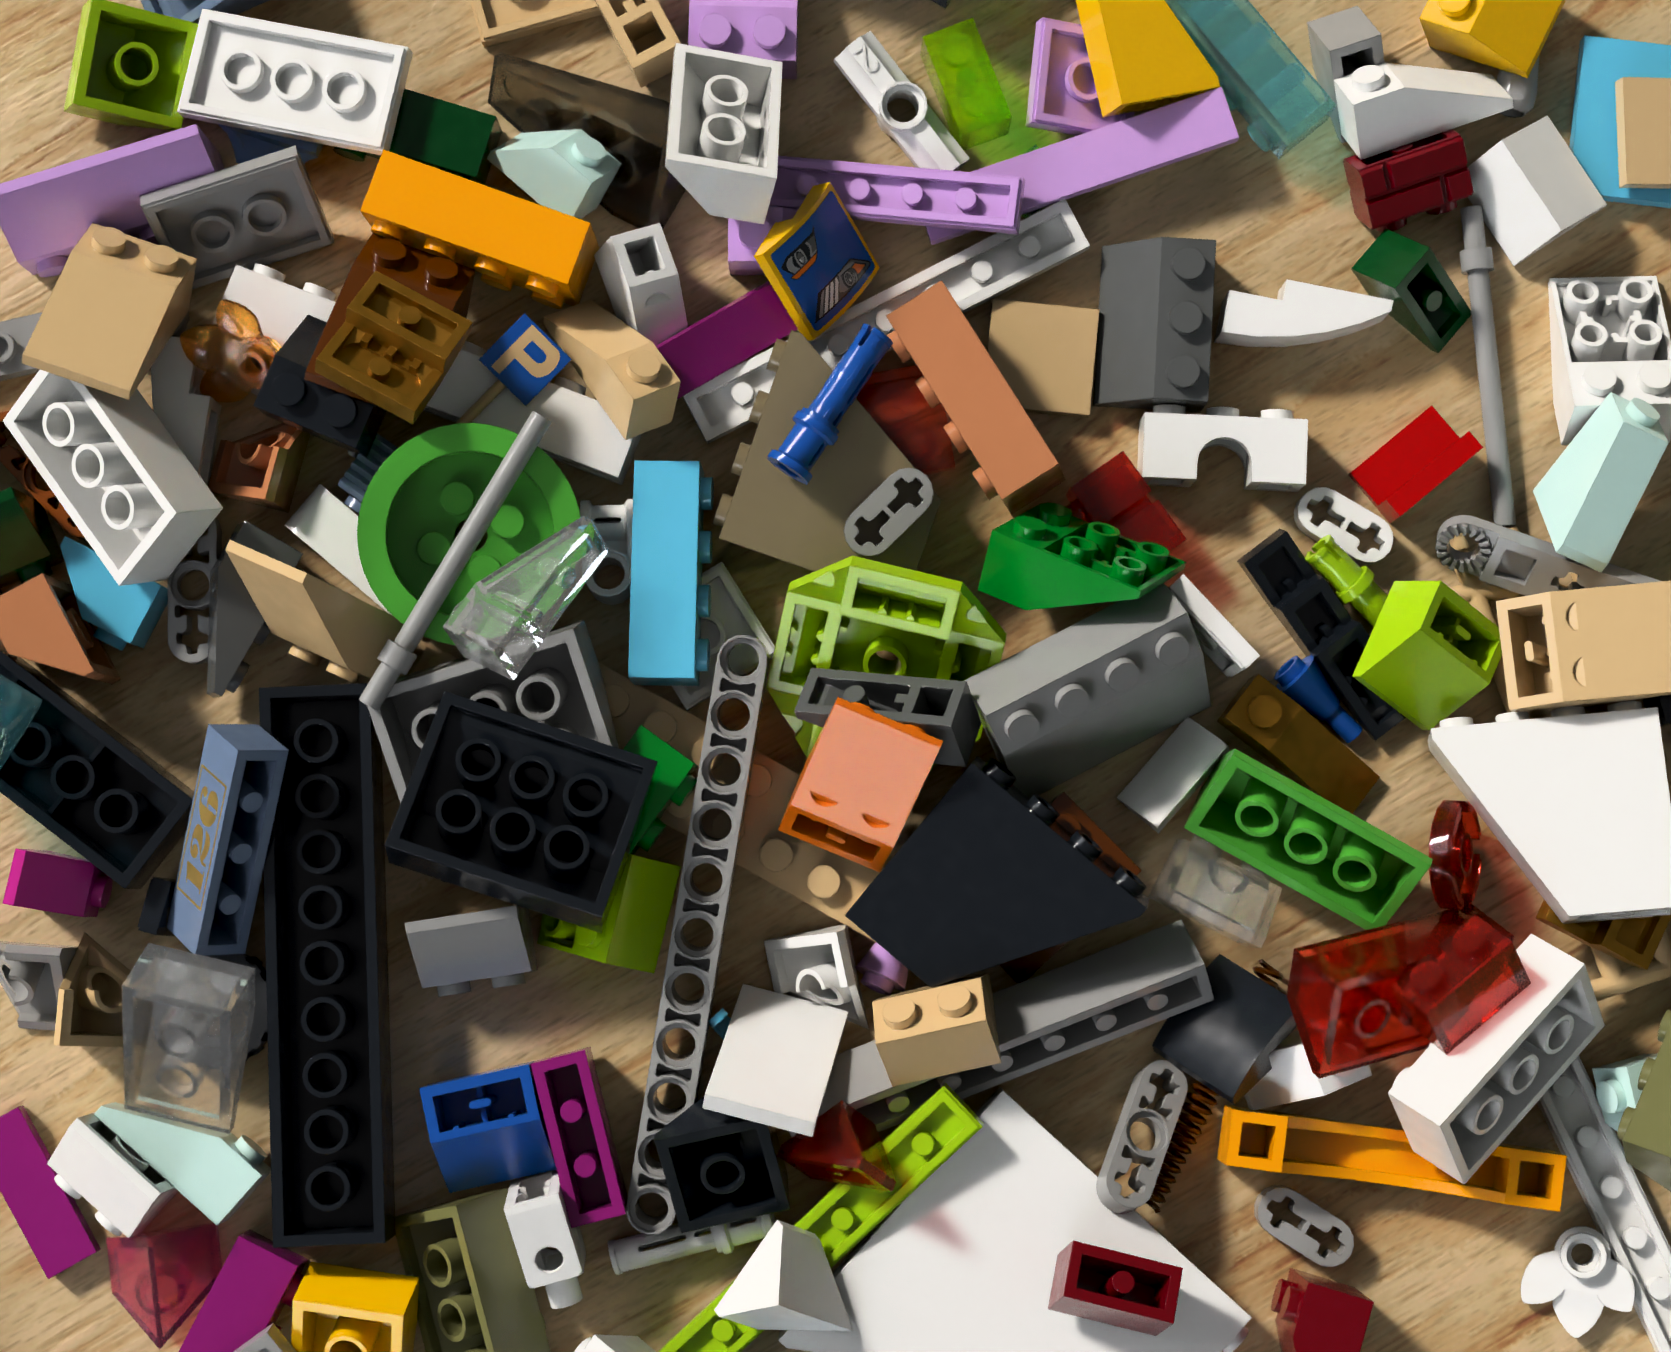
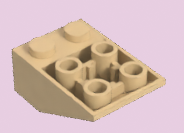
[1496,581,1671,716]

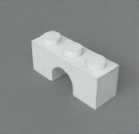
[1137,404,1308,492]

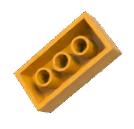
[360,149,599,309]

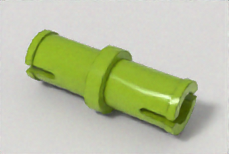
[1305,535,1388,627]

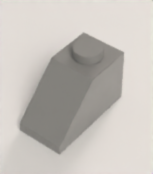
[1307,6,1384,143]

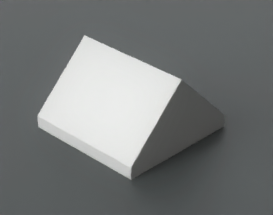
[1468,115,1607,266]

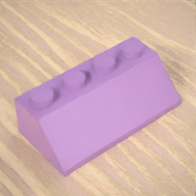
[0,124,224,277]

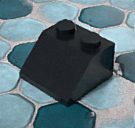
[253,315,387,458]
[654,1097,790,1233]

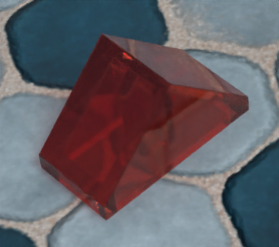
[777,1100,896,1192]

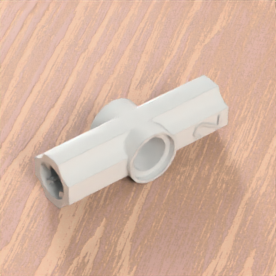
[833,31,970,171]

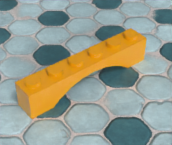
[1217,1105,1567,1212]

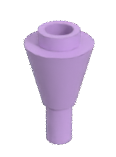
[855,942,909,995]

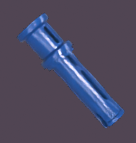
[767,324,893,485]

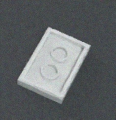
[702,984,849,1137]

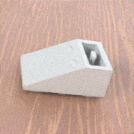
[1548,276,1671,445]

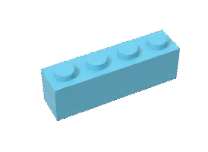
[628,460,714,686]

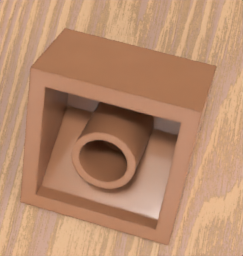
[0,573,121,685]

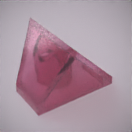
[106,1223,222,1349]

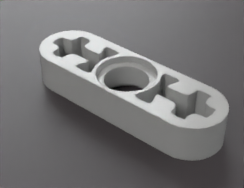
[168,518,222,665]
[1096,1060,1188,1214]

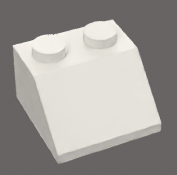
[47,1113,178,1238]

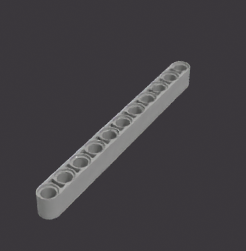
[626,635,769,1235]

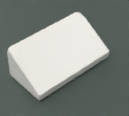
[1117,717,1229,834]

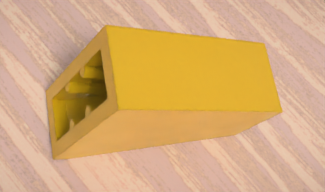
[1076,0,1220,118]

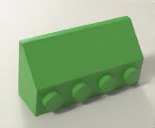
[1184,749,1433,936]

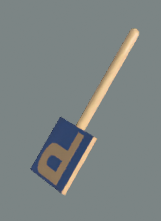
[455,313,572,424]

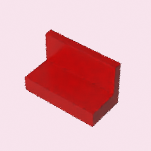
[1348,405,1483,523]

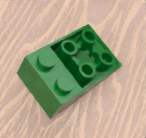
[978,502,1186,610]

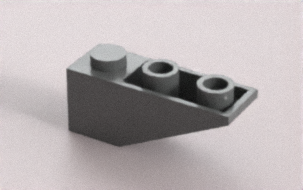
[207,520,303,698]

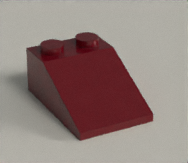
[1271,1268,1374,1352]

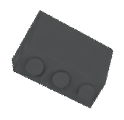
[1093,237,1216,412]

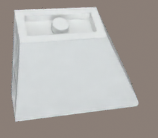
[1428,701,1671,924]

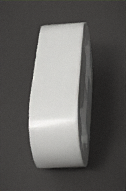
[1294,487,1393,566]

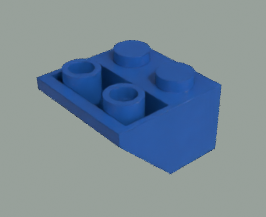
[419,1061,557,1193]

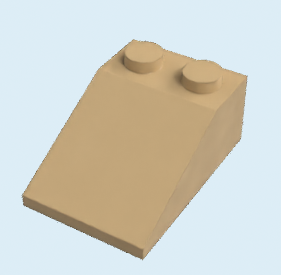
[22,223,197,400]
[225,540,404,684]

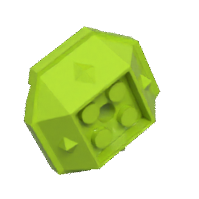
[766,555,1007,771]

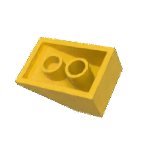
[291,1262,419,1352]

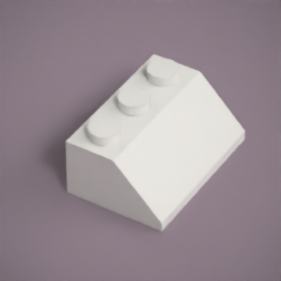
[665,43,783,224]

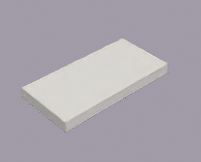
[177,9,413,155]

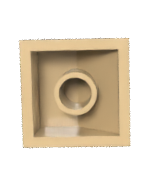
[872,973,1001,1087]

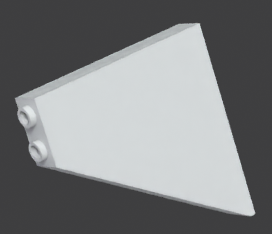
[778,1087,1252,1352]

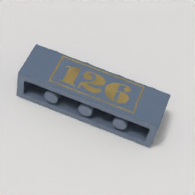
[167,724,289,956]

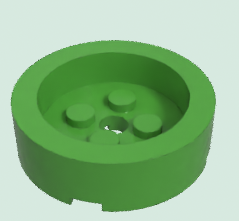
[357,423,582,646]

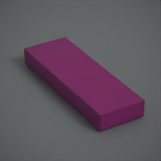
[656,281,798,399]
[0,1105,101,1279]

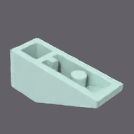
[94,1102,271,1226]

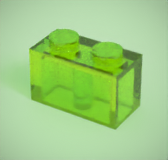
[920,18,1012,151]

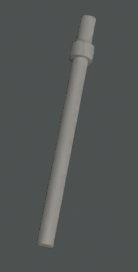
[1459,205,1516,527]
[358,411,552,711]

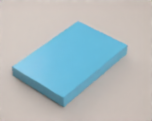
[1569,35,1671,208]

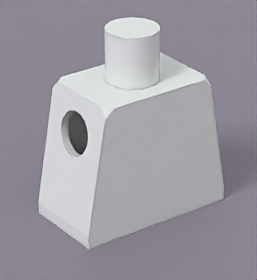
[504,1170,586,1309]

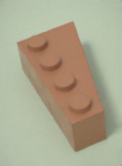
[886,280,1066,515]

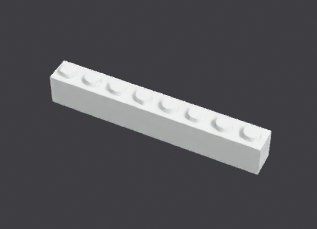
[212,263,642,485]

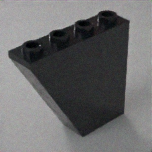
[845,756,1149,987]

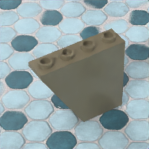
[712,330,941,572]

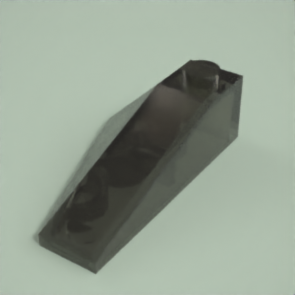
[488,52,686,230]

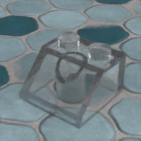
[1148,834,1282,948]

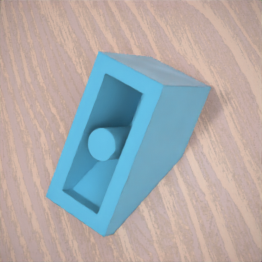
[60,536,168,651]

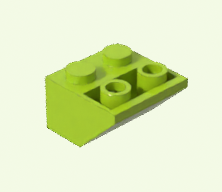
[1352,581,1502,730]
[537,854,681,974]

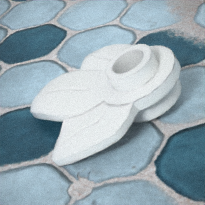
[1520,1226,1635,1338]

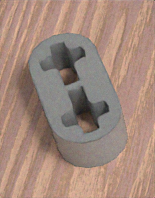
[843,468,933,556]
[1254,1185,1354,1267]

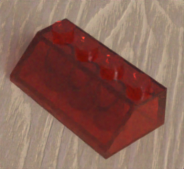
[1287,903,1514,1079]

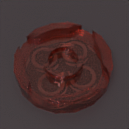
[1429,800,1482,910]

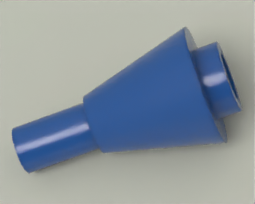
[1274,655,1363,743]

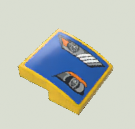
[754,182,880,341]

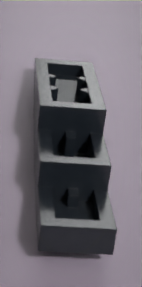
[1237,529,1406,741]

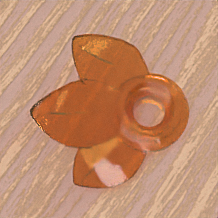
[180,299,281,403]

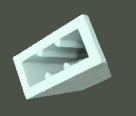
[1533,392,1669,572]

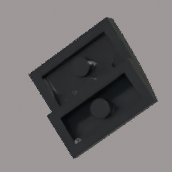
[1152,954,1305,1105]

